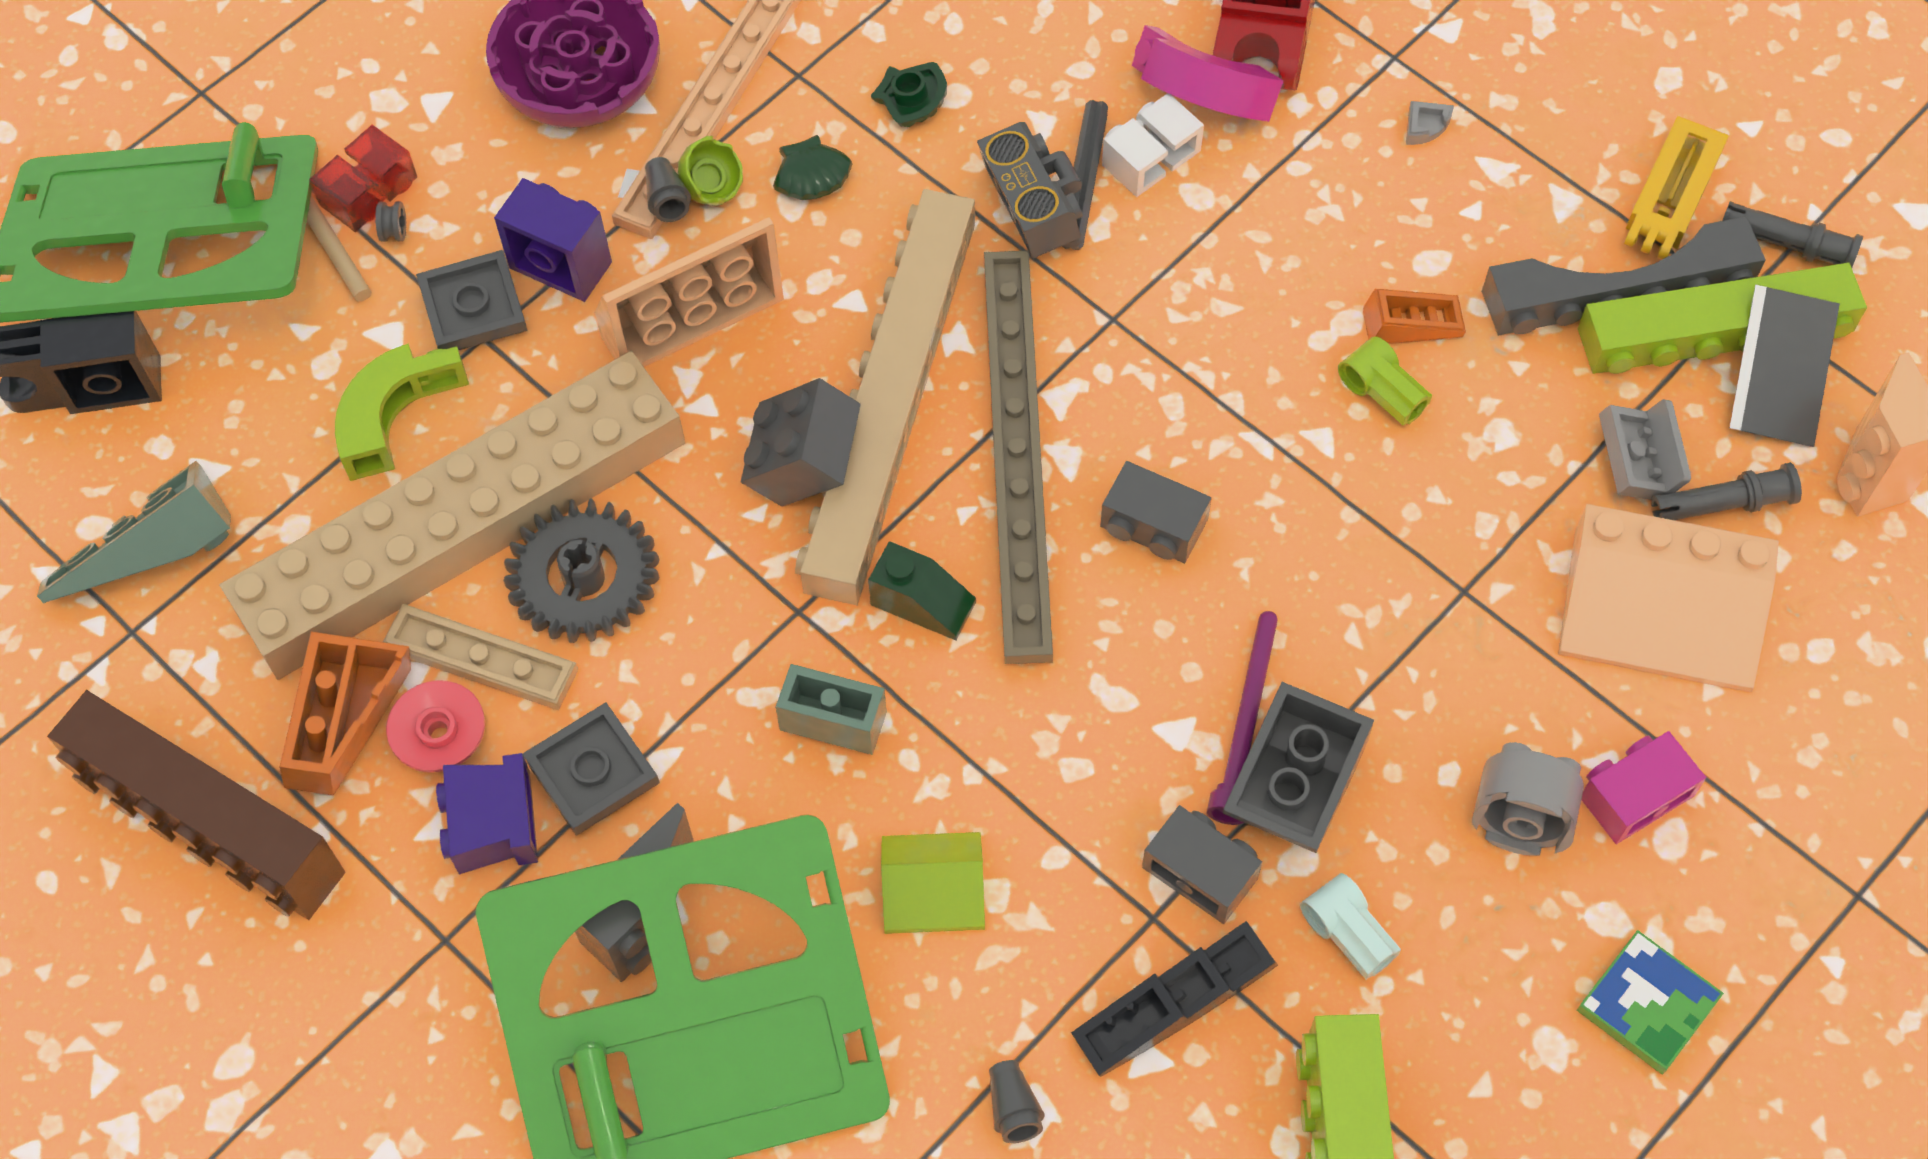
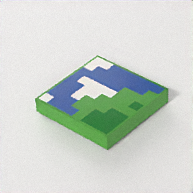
[1576,930,1724,1075]

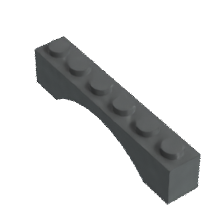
[1481,216,1766,336]

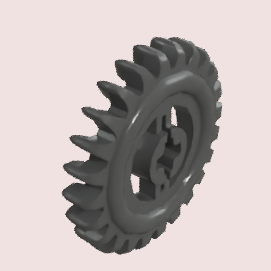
[503,498,660,643]

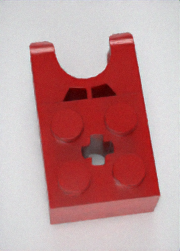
[1213,0,1315,91]

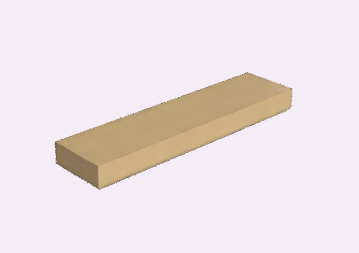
[383,604,579,711]

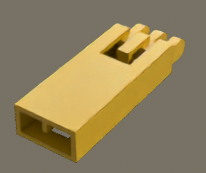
[1624,115,1729,259]

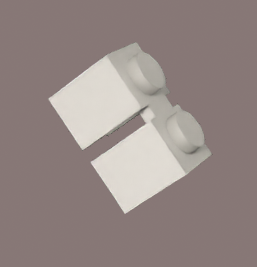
[1102,93,1204,197]

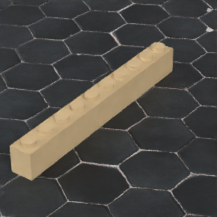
[795,188,975,606]

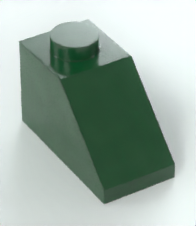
[868,541,976,641]

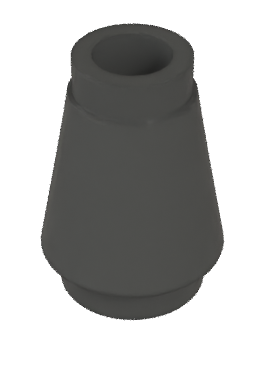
[645,157,691,222]
[989,1060,1045,1143]

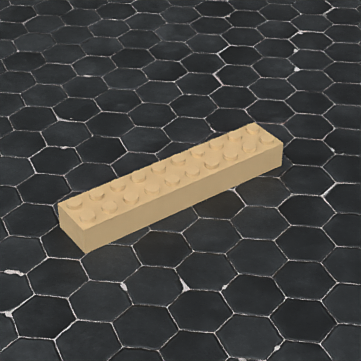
[219,350,686,680]

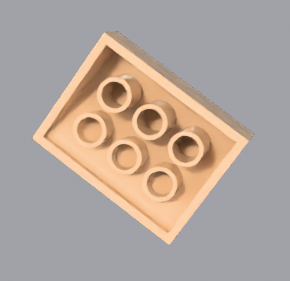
[594,217,784,367]
[1558,504,1779,692]

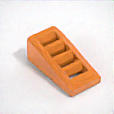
[1363,288,1466,343]

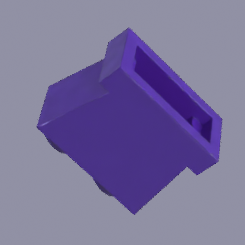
[436,753,538,875]

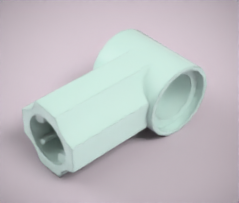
[1300,873,1401,980]

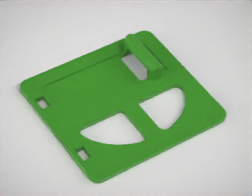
[0,122,318,323]
[476,814,890,1159]

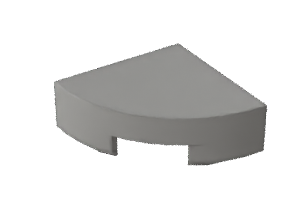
[1406,101,1454,145]

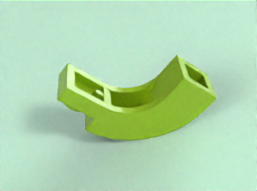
[335,343,469,481]

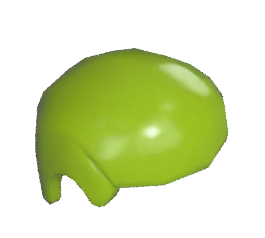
[677,136,743,206]

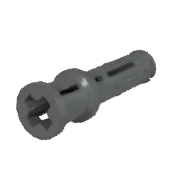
[1722,201,1864,268]
[1651,462,1802,521]

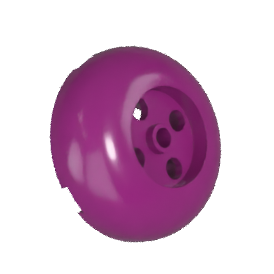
[486,0,660,128]

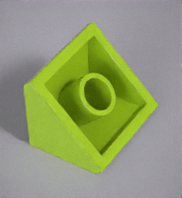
[881,832,985,934]

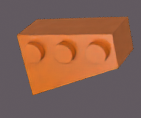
[279,631,411,795]

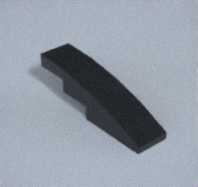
[1071,921,1278,1077]

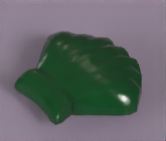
[871,62,947,128]
[773,135,853,200]

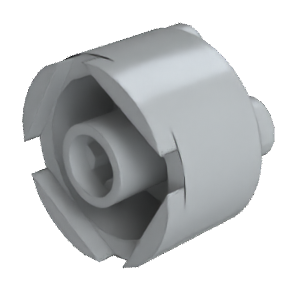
[1472,742,1584,856]

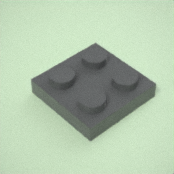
[416,250,528,350]
[523,702,660,836]

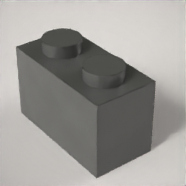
[1100,460,1212,564]
[1142,805,1263,924]

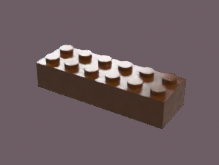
[47,689,346,920]

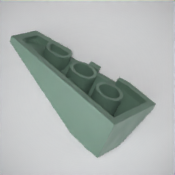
[37,460,231,603]

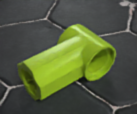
[1338,336,1432,425]

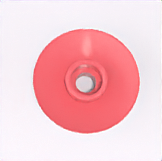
[386,680,485,772]

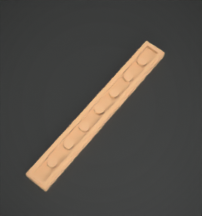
[612,0,801,239]

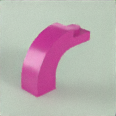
[1131,25,1283,122]

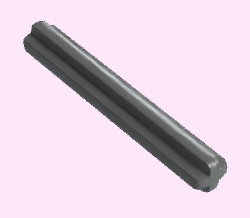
[1062,99,1108,250]

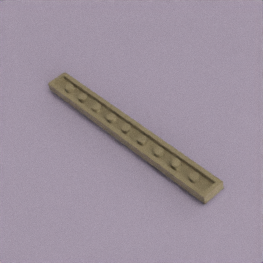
[984,250,1053,664]

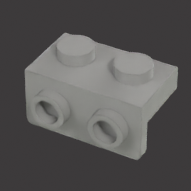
[1599,399,1691,500]

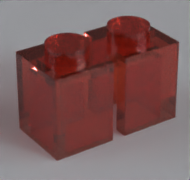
[309,124,418,233]

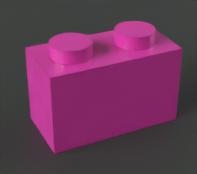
[1581,731,1707,845]

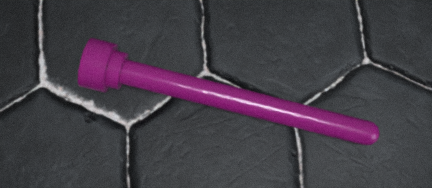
[1206,611,1278,825]

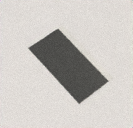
[1729,285,1840,447]

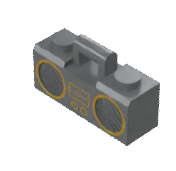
[977,122,1083,259]

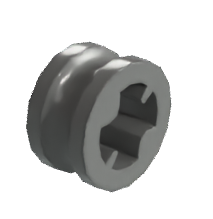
[375,201,406,242]

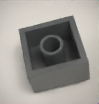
[740,378,861,507]

